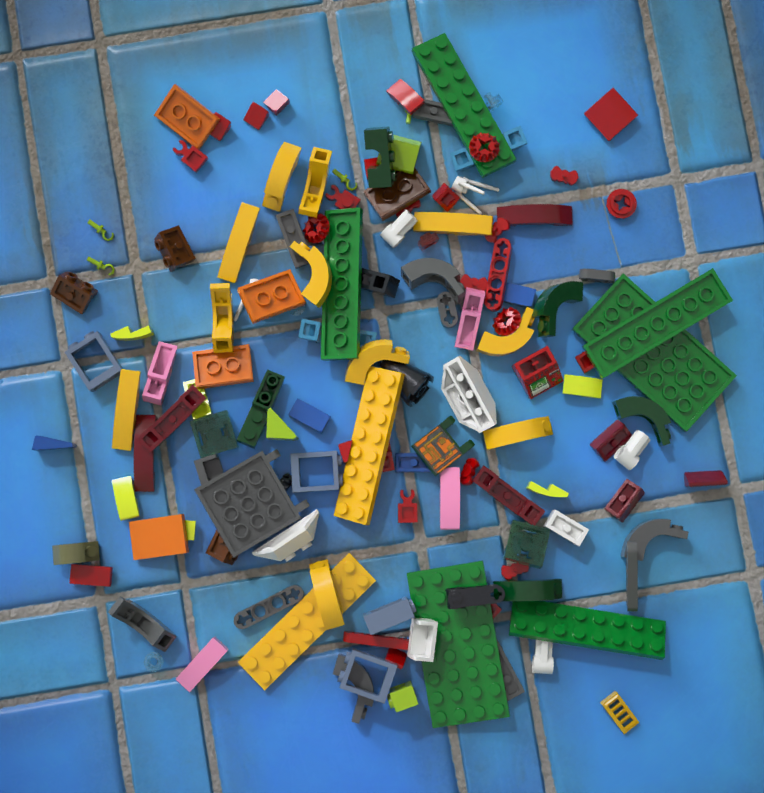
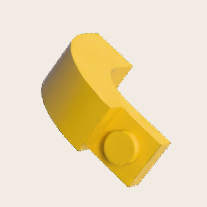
[262,142,302,212]
[298,147,332,218]
[290,241,332,308]
[210,283,234,353]
[476,307,535,356]
[345,339,410,385]
[483,416,553,450]
[309,559,345,630]

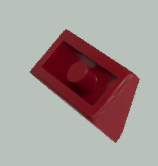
[590,420,632,462]
[684,470,728,487]
[604,479,645,523]

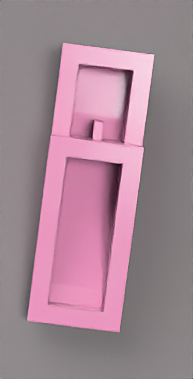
[455,287,485,351]
[142,341,178,406]
[439,467,460,530]
[176,636,229,693]

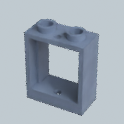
[65,331,123,392]
[290,451,343,493]
[363,596,416,635]
[337,648,398,704]

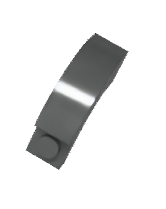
[401,258,465,304]
[621,519,689,561]
[108,596,177,652]
[333,653,374,724]

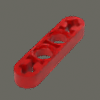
[484,238,512,312]
[343,631,409,650]

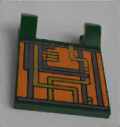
[411,416,475,476]

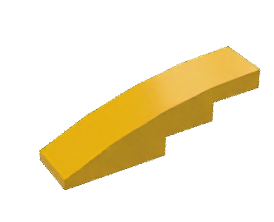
[217,202,260,283]
[413,212,493,235]
[112,369,141,451]

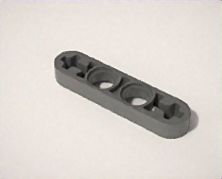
[626,541,638,612]
[234,585,304,629]

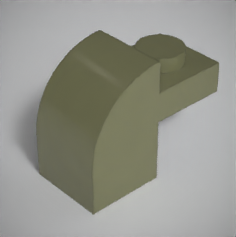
[52,541,100,565]

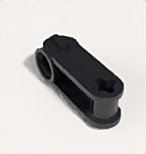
[445,584,505,609]

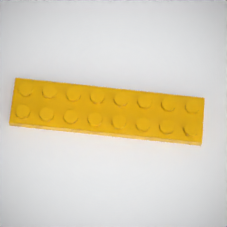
[334,366,405,525]
[238,553,376,691]

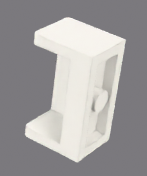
[543,510,589,546]
[407,617,438,662]

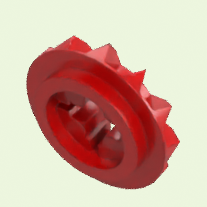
[469,132,499,162]
[606,189,637,219]
[302,213,330,243]
[492,307,521,336]

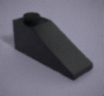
[361,268,400,298]

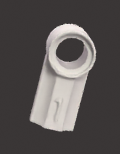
[380,210,418,249]
[614,430,650,470]
[532,640,554,674]

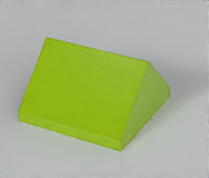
[376,135,422,174]
[266,407,298,441]

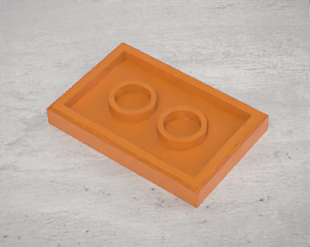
[154,84,220,150]
[237,269,306,324]
[192,344,254,389]
[129,514,189,560]

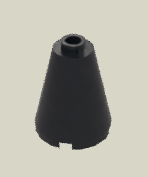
[380,360,434,407]

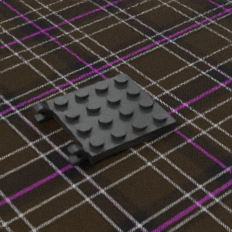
[194,449,310,558]

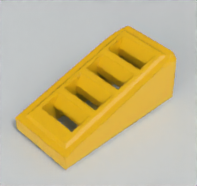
[600,691,639,734]

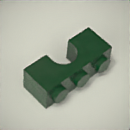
[364,126,397,188]

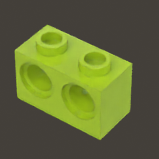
[387,681,419,712]

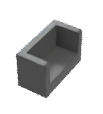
[194,454,224,485]

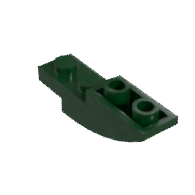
[237,369,285,449]

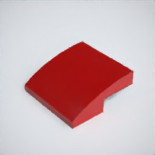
[584,88,638,141]

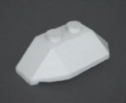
[441,356,497,433]
[252,509,320,562]

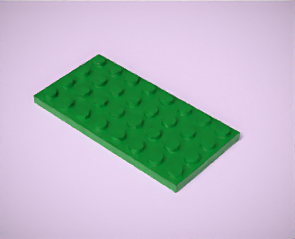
[571,273,737,432]
[407,560,510,728]

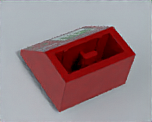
[511,346,564,399]

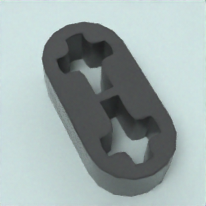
[579,269,615,283]
[437,292,458,328]

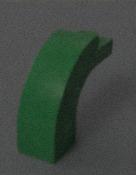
[533,281,583,338]
[612,396,671,447]
[493,579,562,601]

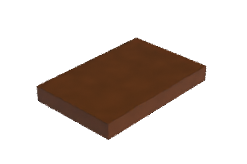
[363,168,431,221]

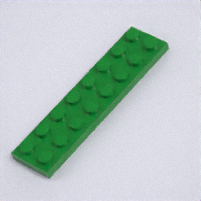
[412,33,517,178]
[321,207,363,361]
[582,268,733,379]
[509,601,666,660]

